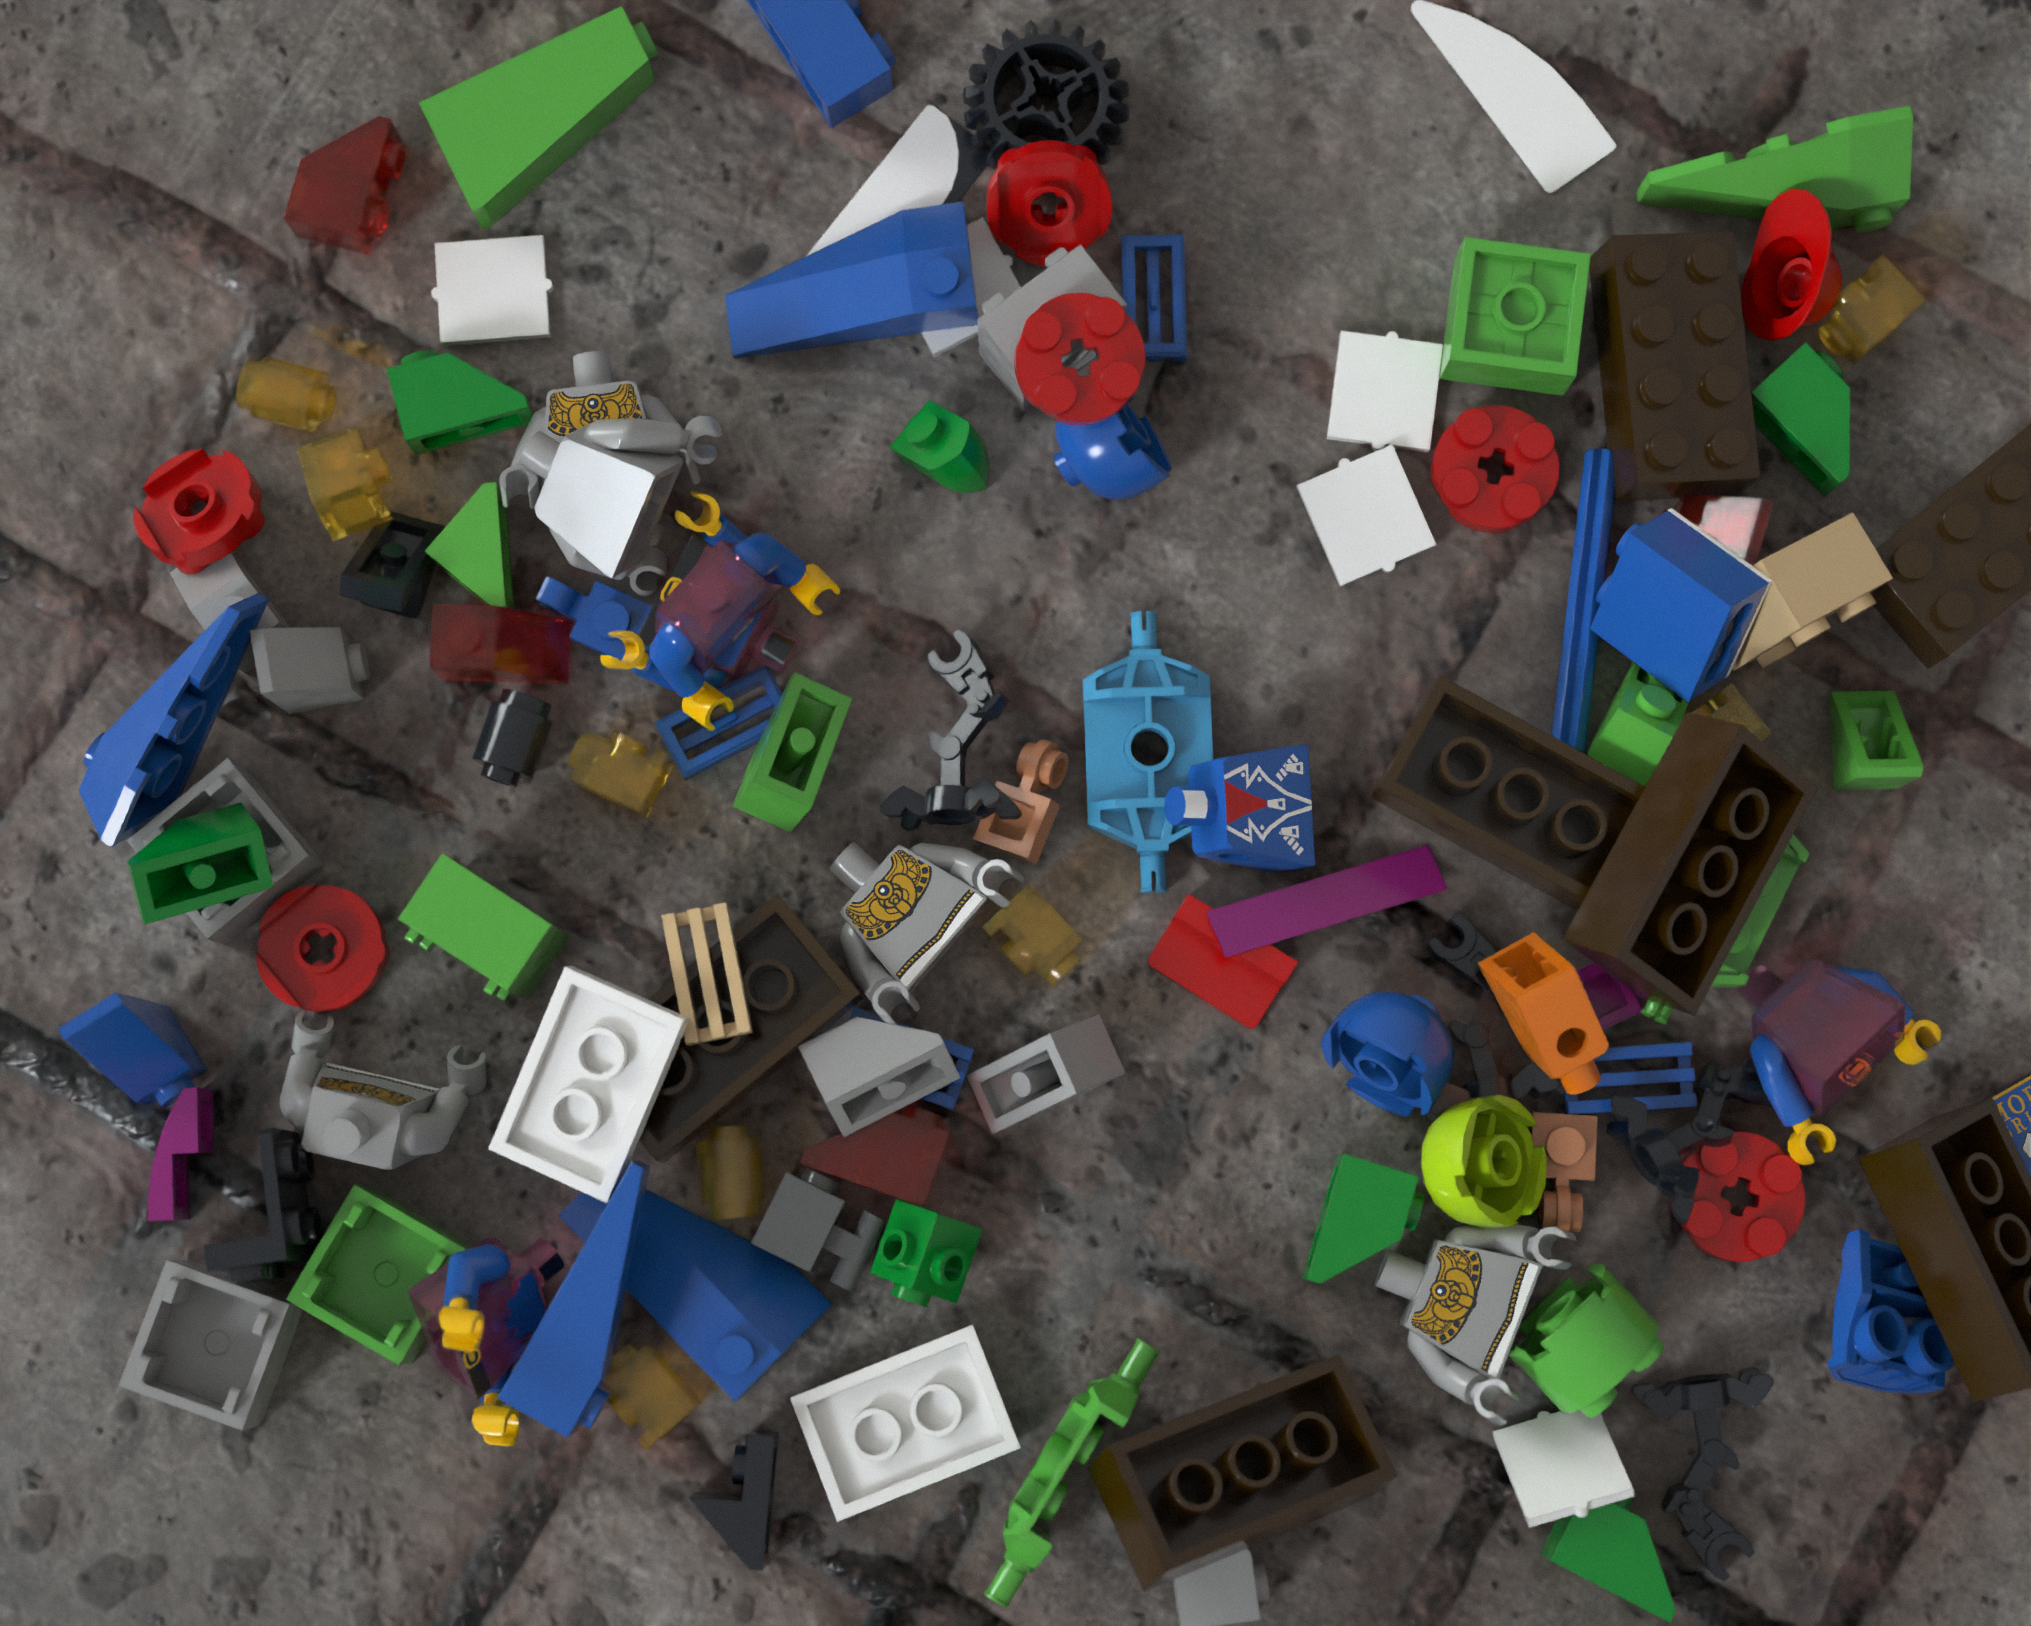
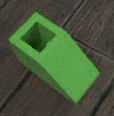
[1587,662,1688,786]

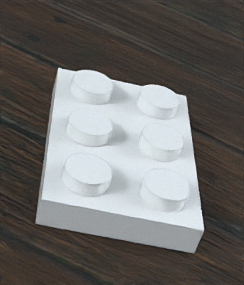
[488,966,690,1203]
[790,1324,1021,1522]

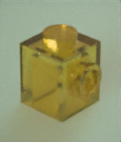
[297,426,393,541]

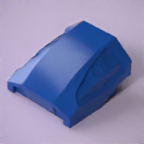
[1828,1229,1955,1393]

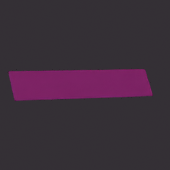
[1206,845,1448,957]

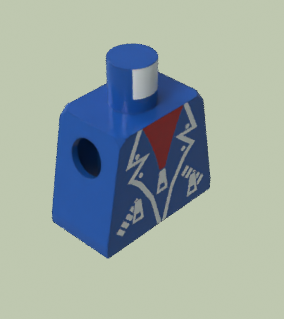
[1165,744,1315,873]

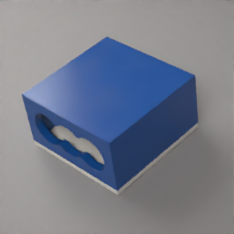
[1590,508,1773,702]

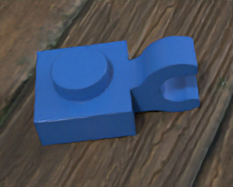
[535,576,653,660]

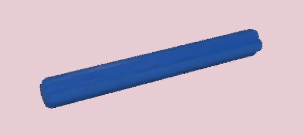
[1552,448,1615,753]

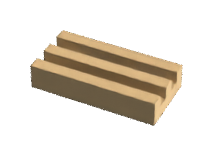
[661,902,753,1046]

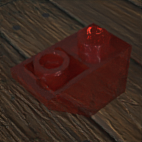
[283,116,406,255]

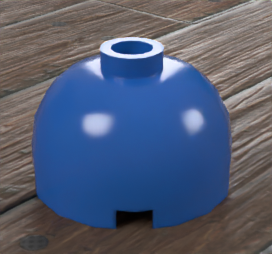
[1053,397,1172,500]
[1321,991,1455,1117]

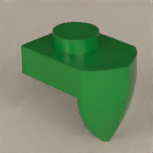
[889,400,990,493]

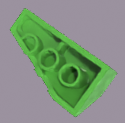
[1636,105,1913,232]

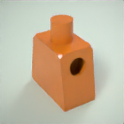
[1478,932,1609,1095]

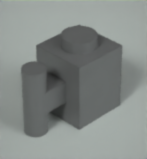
[751,1167,887,1292]

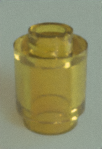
[236,357,337,432]
[696,1125,766,1220]

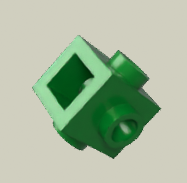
[870,1199,983,1308]

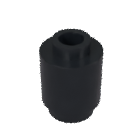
[472,689,553,788]

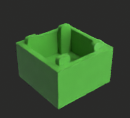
[1439,237,1591,396]
[398,853,569,1003]
[286,1184,475,1366]

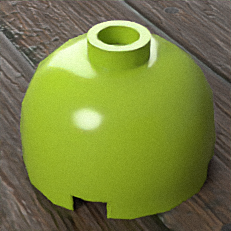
[1421,1095,1547,1228]

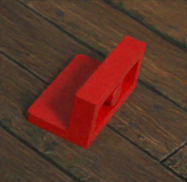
[1147,893,1298,1029]

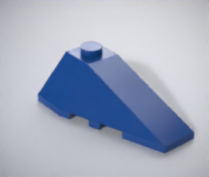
[725,202,979,359]
[79,593,269,847]
[498,1160,650,1438]
[558,1189,832,1401]

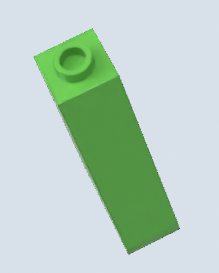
[419,6,658,230]

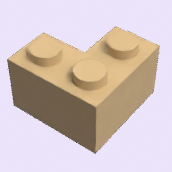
[1732,512,1893,671]

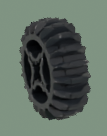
[963,19,1130,170]

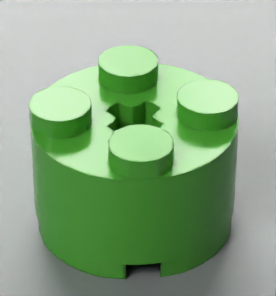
[1509,1263,1665,1418]

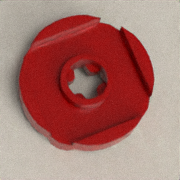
[986,140,1112,266]
[1014,293,1145,426]
[1431,405,1559,533]
[133,449,265,575]
[256,885,390,1014]
[1671,1132,1805,1262]

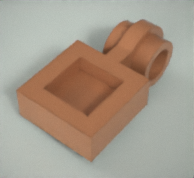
[973,739,1069,864]
[1529,1112,1598,1238]

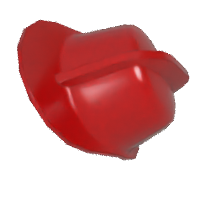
[1740,189,1842,341]

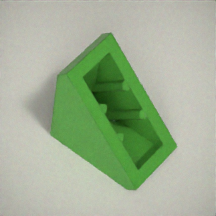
[425,482,516,620]
[1829,691,1924,790]

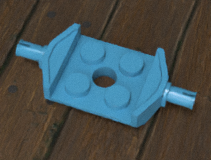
[1082,611,1213,894]

